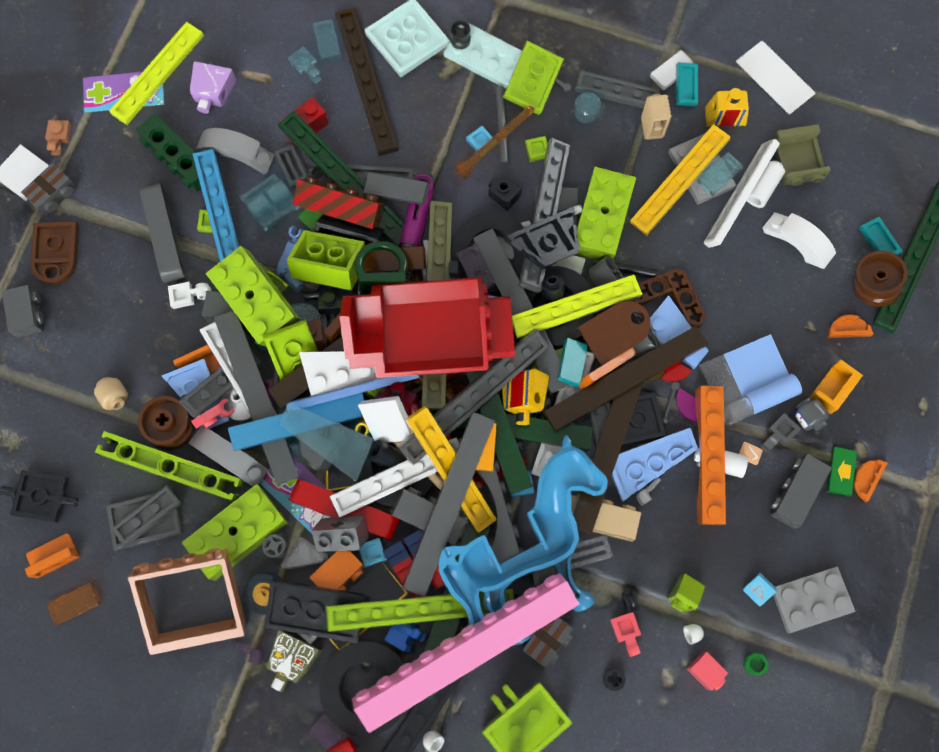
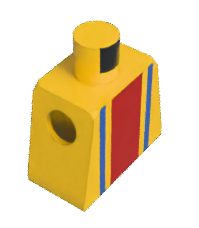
[705,88,749,127]
[502,369,549,425]

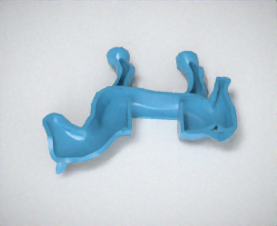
[439,435,608,645]

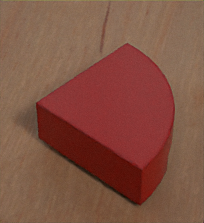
[661,363,692,382]

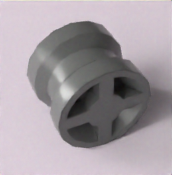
[262,534,288,559]

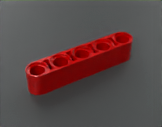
[288,479,400,541]

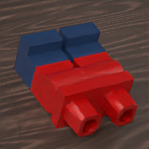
[382,529,446,598]

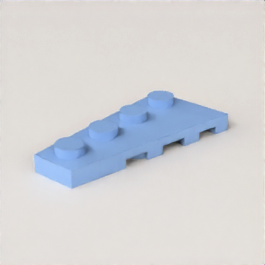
[612,428,698,502]

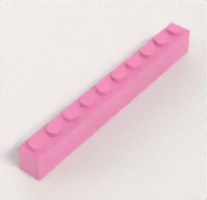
[352,573,580,733]

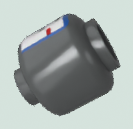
[795,398,830,432]

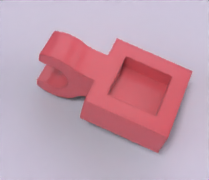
[191,399,235,429]
[610,612,641,657]

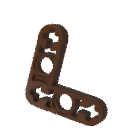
[636,269,706,328]

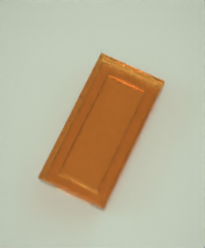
[47,583,101,625]

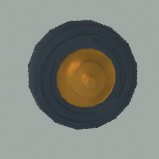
[244,572,283,615]

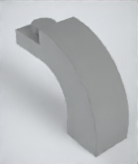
[196,128,274,174]
[189,425,268,487]

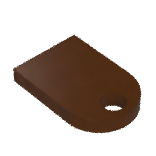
[30,221,79,285]
[577,301,651,366]

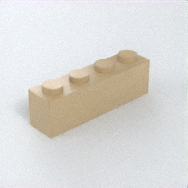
[571,494,641,542]

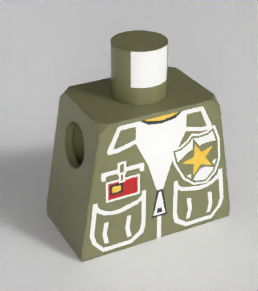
[267,630,322,692]

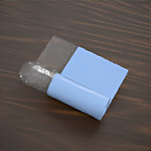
[699,334,802,425]

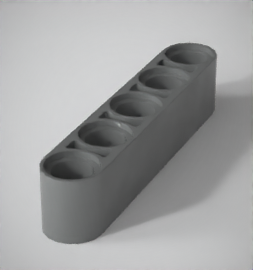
[140,183,186,283]
[589,256,660,358]

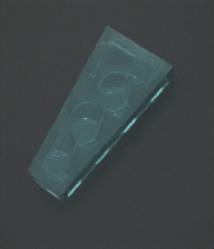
[279,403,374,481]

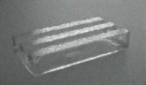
[571,535,613,570]

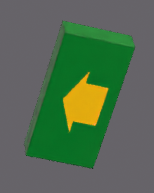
[827,447,857,496]

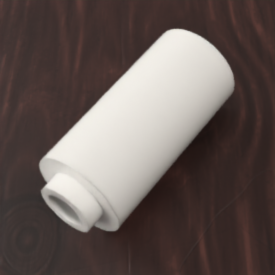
[747,161,785,208]
[694,448,748,478]

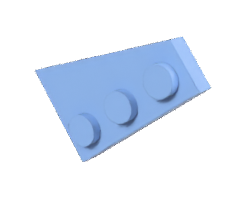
[650,295,708,369]
[162,359,230,429]

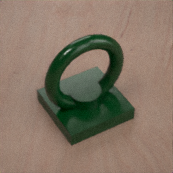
[354,241,408,295]

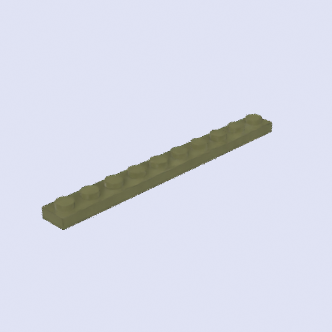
[421,201,452,411]

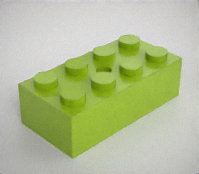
[576,167,636,260]
[206,246,301,346]
[181,484,289,581]

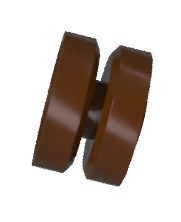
[853,250,908,307]
[138,396,195,450]

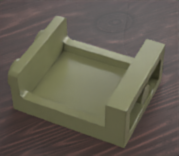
[773,124,831,186]

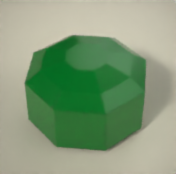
[743,652,768,676]

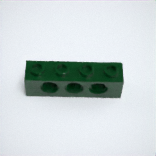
[136,113,201,192]

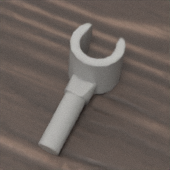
[636,477,661,506]

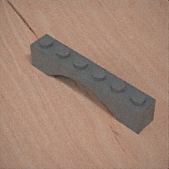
[458,439,524,564]

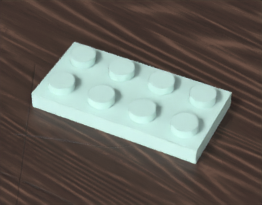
[444,22,522,89]

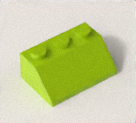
[286,230,365,290]

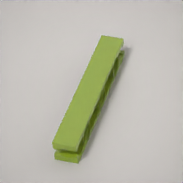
[95,431,245,502]

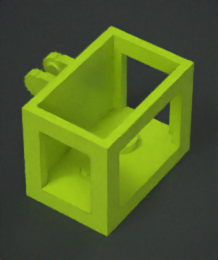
[482,681,572,752]

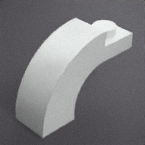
[763,213,836,269]

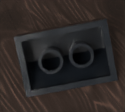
[314,214,385,273]

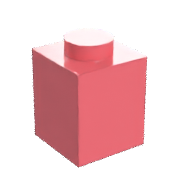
[686,652,728,691]

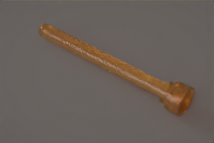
[454,106,534,179]

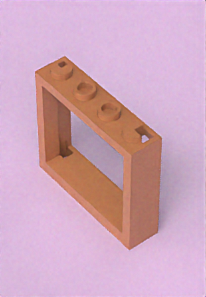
[128,548,247,655]

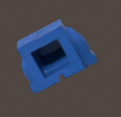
[384,623,429,654]

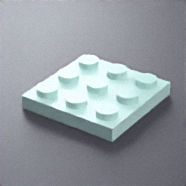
[365,0,450,77]

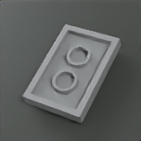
[668,133,736,205]
[773,567,855,633]

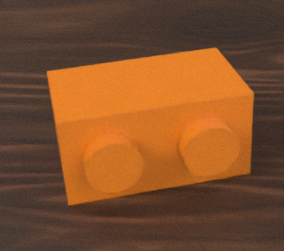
[309,550,364,591]

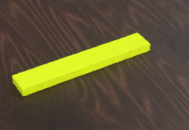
[109,22,204,125]
[512,274,642,339]

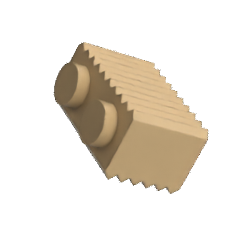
[641,94,672,140]

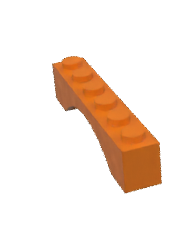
[695,386,726,525]

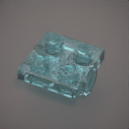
[240,173,300,231]

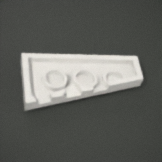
[299,351,379,396]

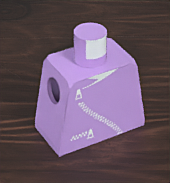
[190,61,236,114]

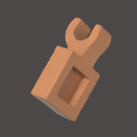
[45,120,72,156]

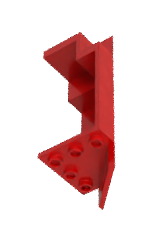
[340,277,515,378]

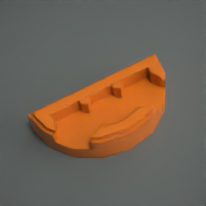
[828,314,873,338]
[853,460,888,502]

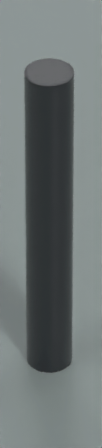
[593,259,658,278]

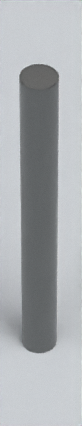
[496,86,509,165]

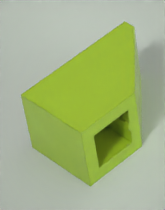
[667,573,705,612]

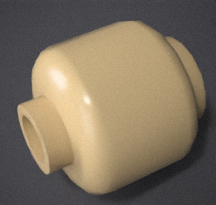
[94,377,128,410]

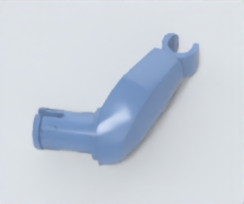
[276,226,306,293]

